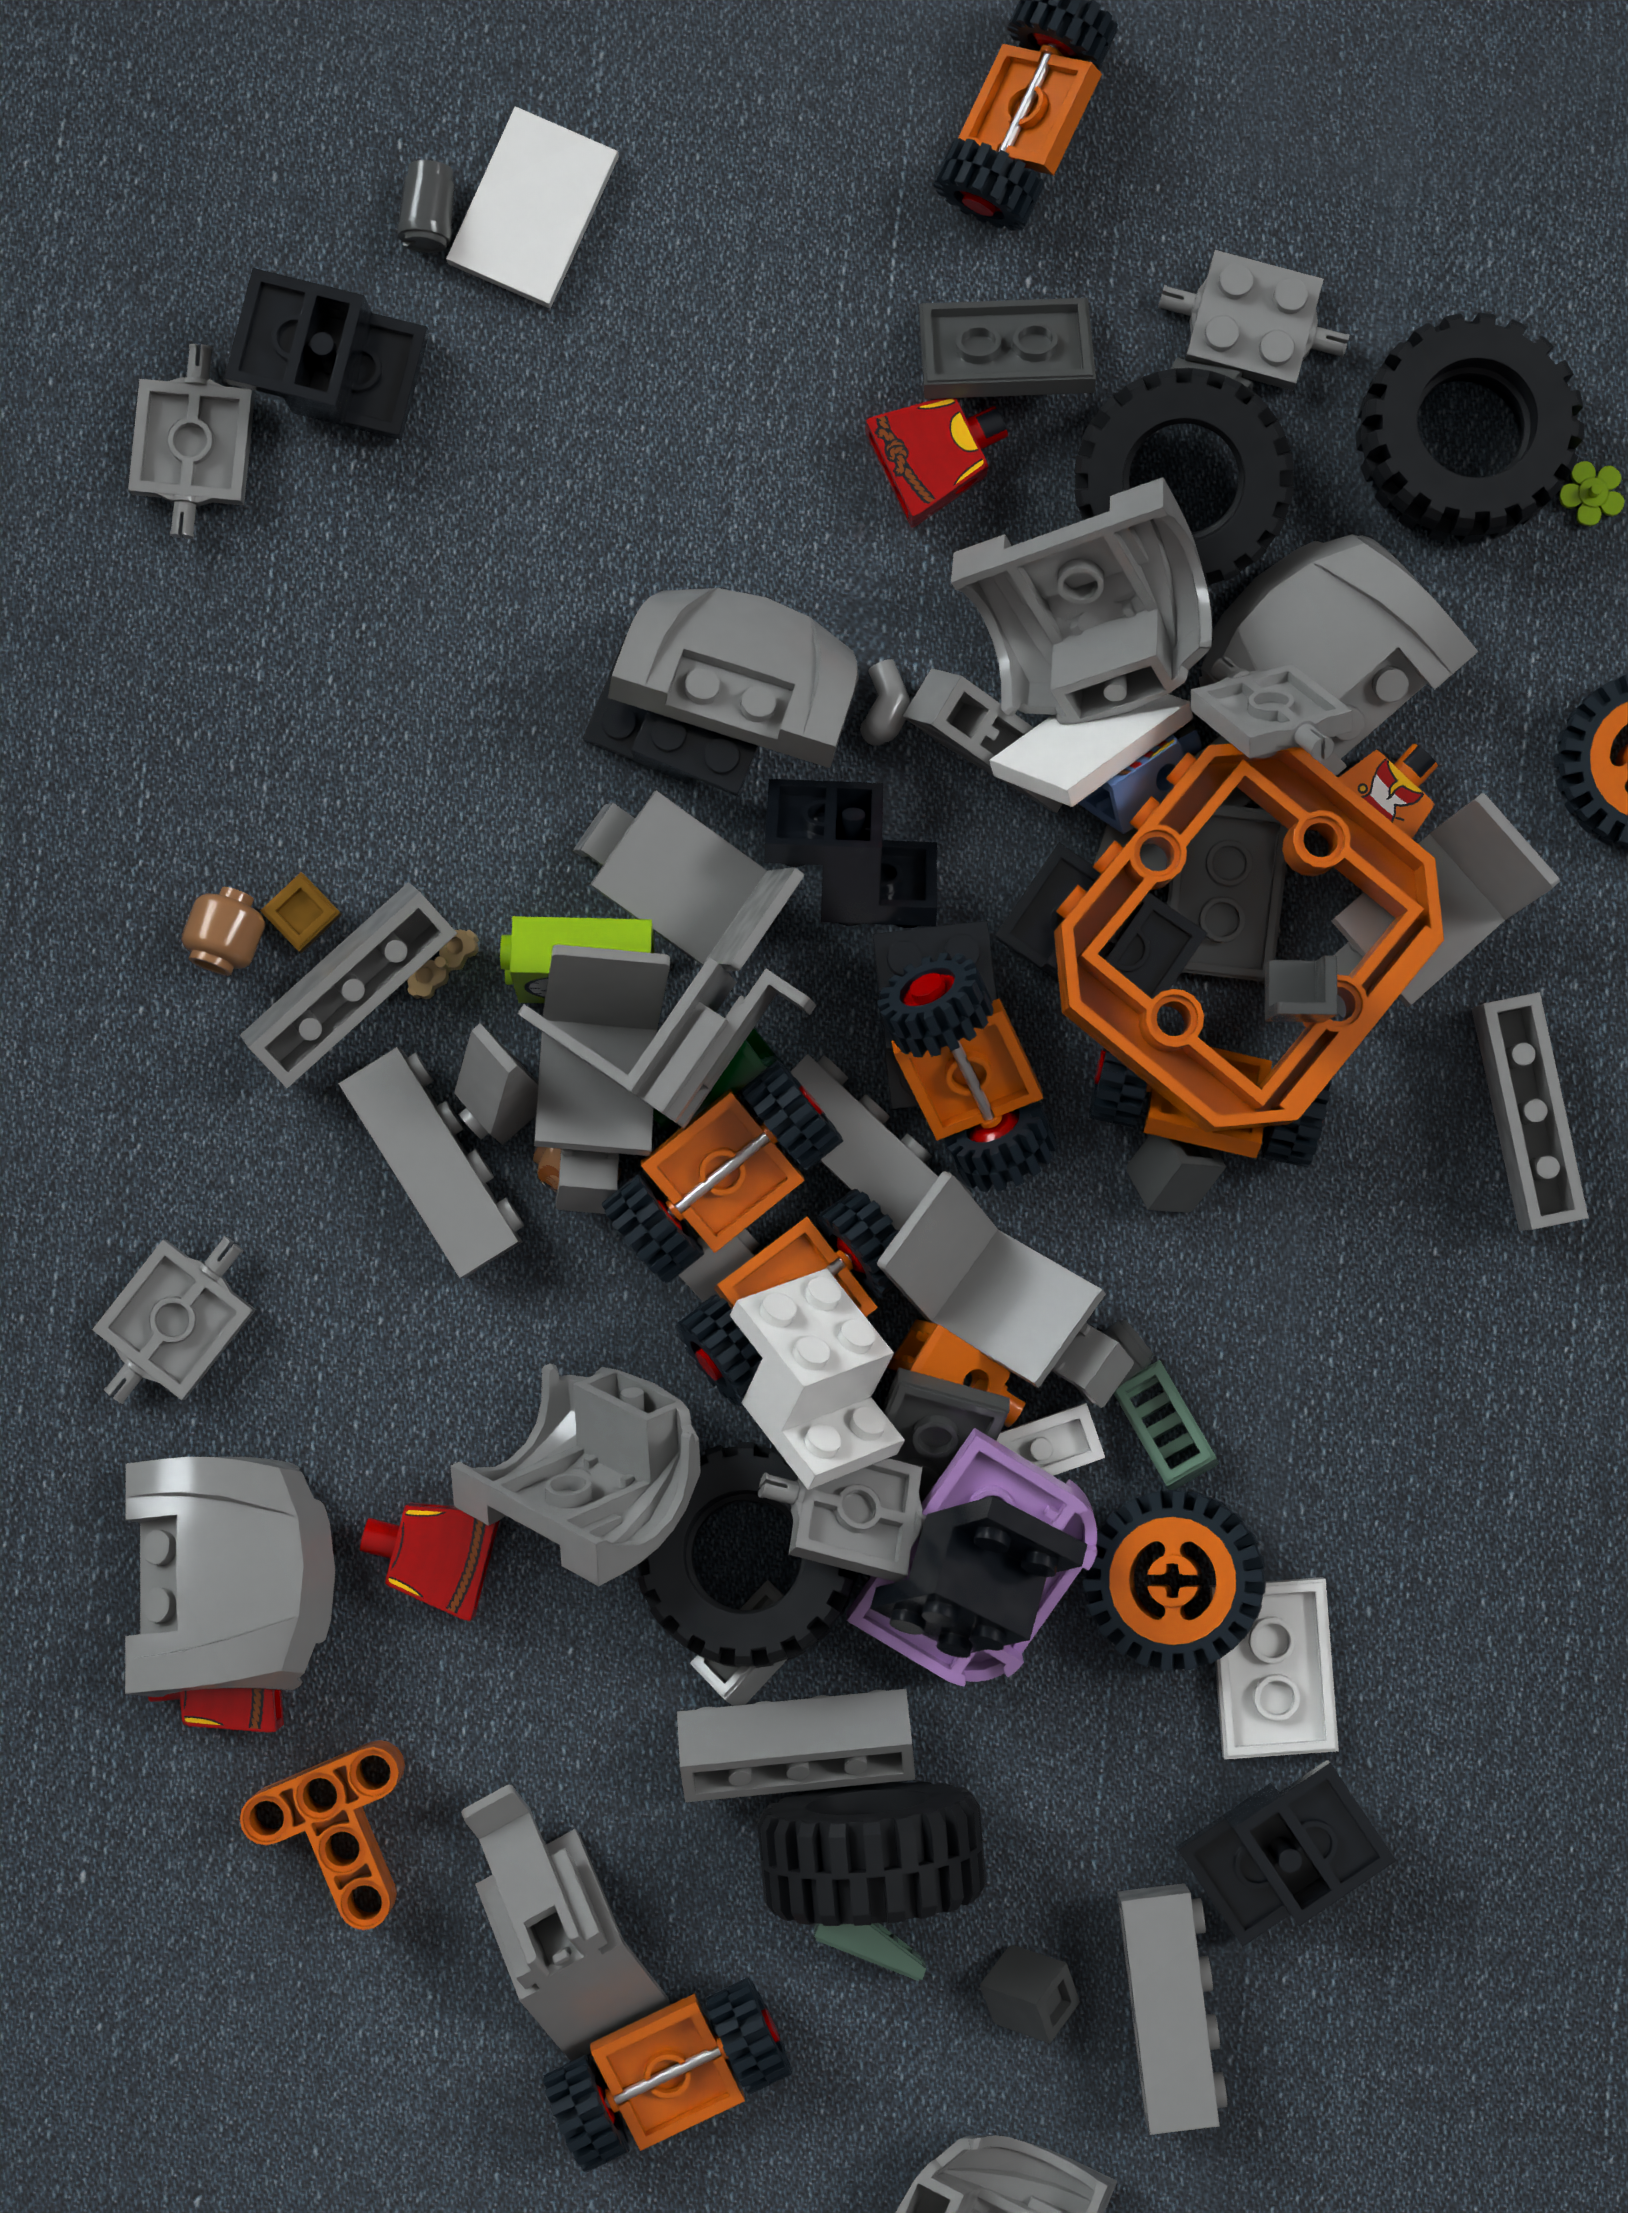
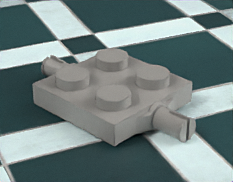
[1158,250,1350,391]
[128,344,255,539]
[1191,657,1353,761]
[92,1236,256,1404]
[758,1458,926,1582]

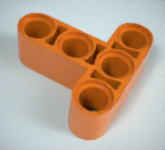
[240,1740,405,1930]

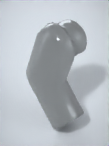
[860,659,911,746]

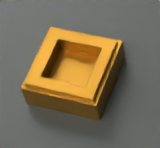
[260,872,343,953]

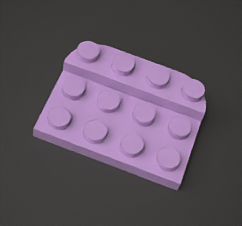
[846,1428,1097,1687]

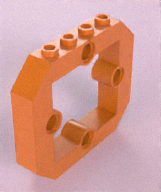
[1054,743,1444,1132]

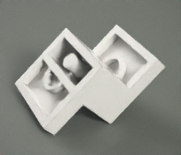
[730,1268,905,1490]

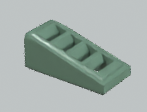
[1113,1360,1219,1490]
[814,1923,926,1981]

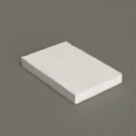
[446,106,619,309]
[989,694,1193,807]
[1209,1577,1339,1759]

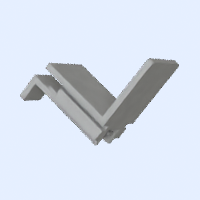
[573,790,805,971]
[1331,793,1560,1018]
[534,945,670,1214]
[517,957,816,1128]
[877,1171,1134,1408]
[461,1785,671,2061]

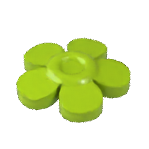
[1559,461,1625,527]

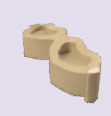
[407,929,479,999]

